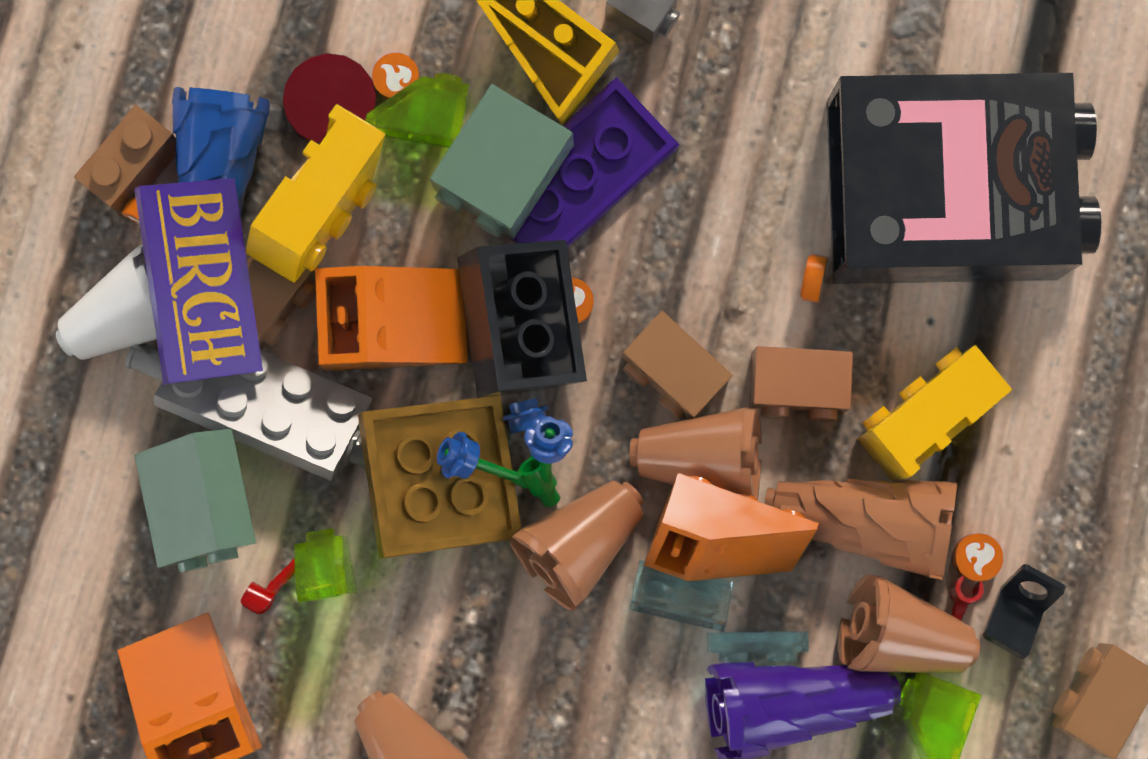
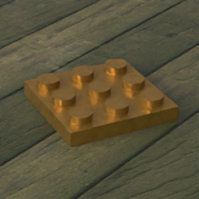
[357,395,521,559]

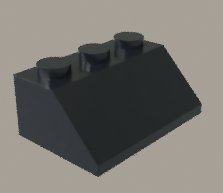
[457,240,587,398]

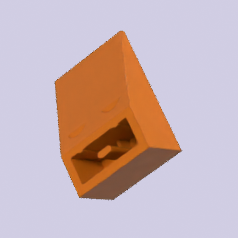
[315,266,468,371]
[643,473,819,581]
[117,612,262,759]

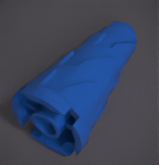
[172,87,270,218]

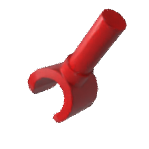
[240,558,302,614]
[949,576,984,621]

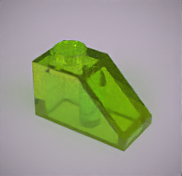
[366,73,471,148]
[294,528,358,603]
[899,673,982,759]

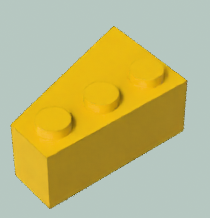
[476,0,619,125]
[245,104,386,283]
[857,345,1012,481]

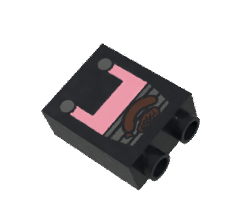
[827,73,1102,284]

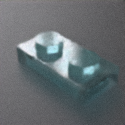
[629,560,733,632]
[706,631,809,662]

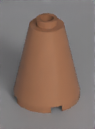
[629,407,762,500]
[510,481,644,611]
[838,574,980,674]
[354,691,469,759]

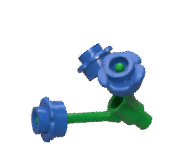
[437,398,573,507]

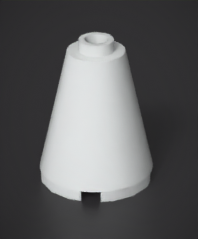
[56,244,157,360]

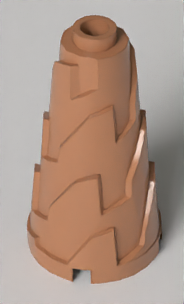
[765,479,957,580]

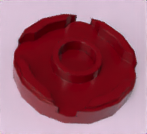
[282,53,377,145]

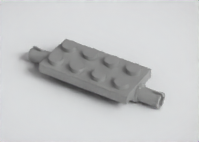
[125,343,372,481]

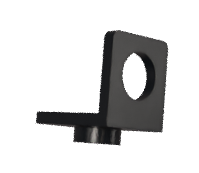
[983,564,1066,659]

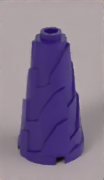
[705,662,901,759]

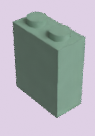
[430,84,574,239]
[134,428,256,573]

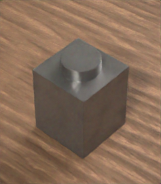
[605,0,681,46]

